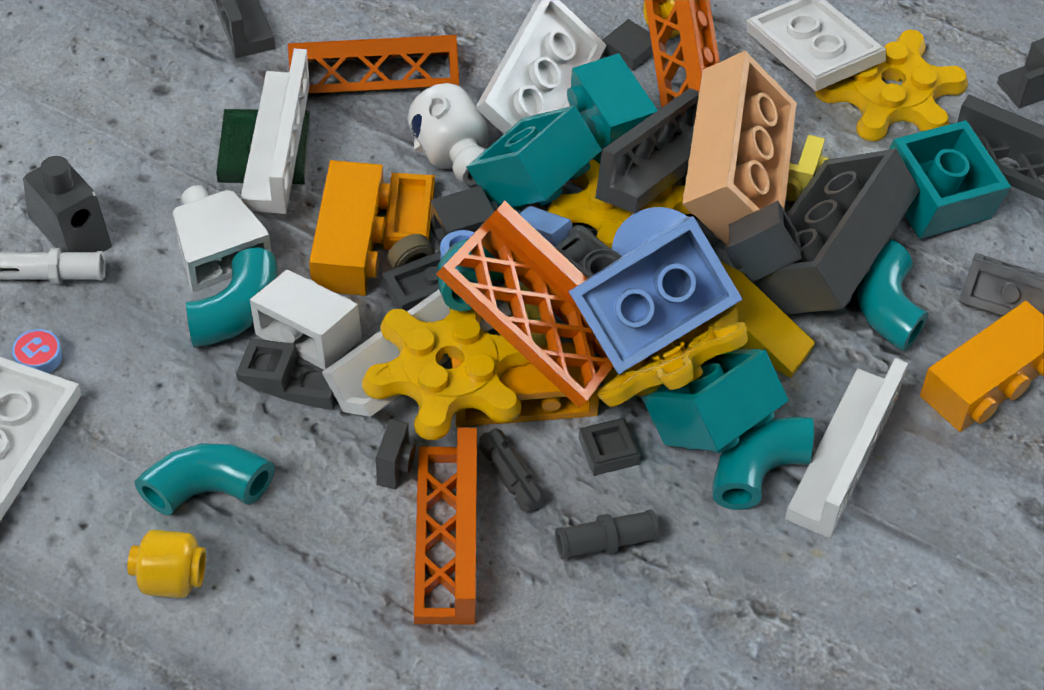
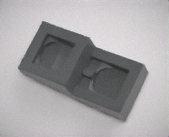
[236,338,337,410]

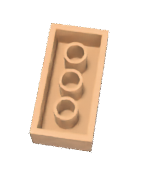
[682,50,797,245]

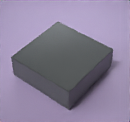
[602,19,653,70]
[578,417,640,476]

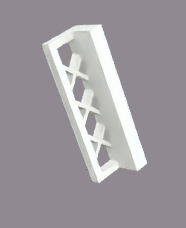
[240,48,310,214]
[322,289,512,417]
[785,358,908,538]

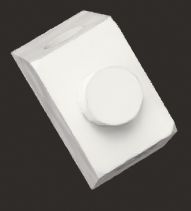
[172,185,271,292]

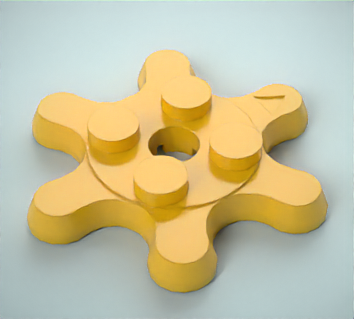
[815,29,968,142]
[547,159,691,249]
[597,305,748,407]
[362,308,534,440]

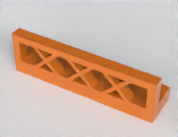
[645,0,720,108]
[287,35,459,94]
[414,427,477,625]

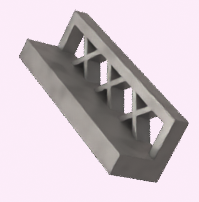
[959,253,1044,316]

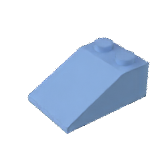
[568,216,743,374]

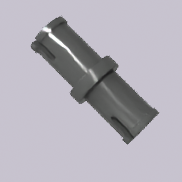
[555,509,660,559]

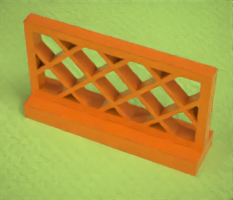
[436,201,613,408]

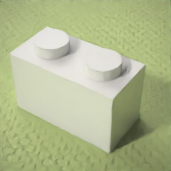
[250,269,362,370]

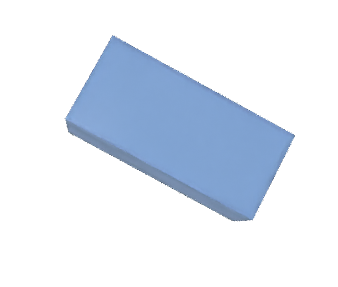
[519,206,573,246]

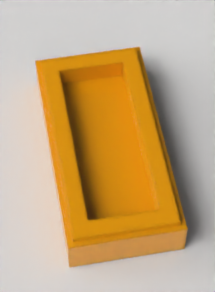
[383,173,435,250]

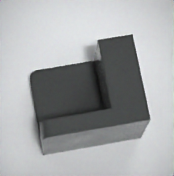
[997,38,1044,109]

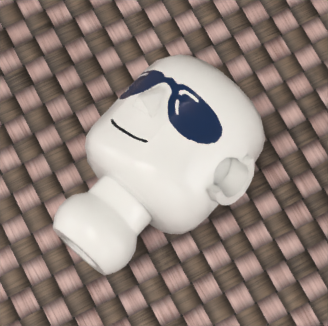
[407,83,489,185]

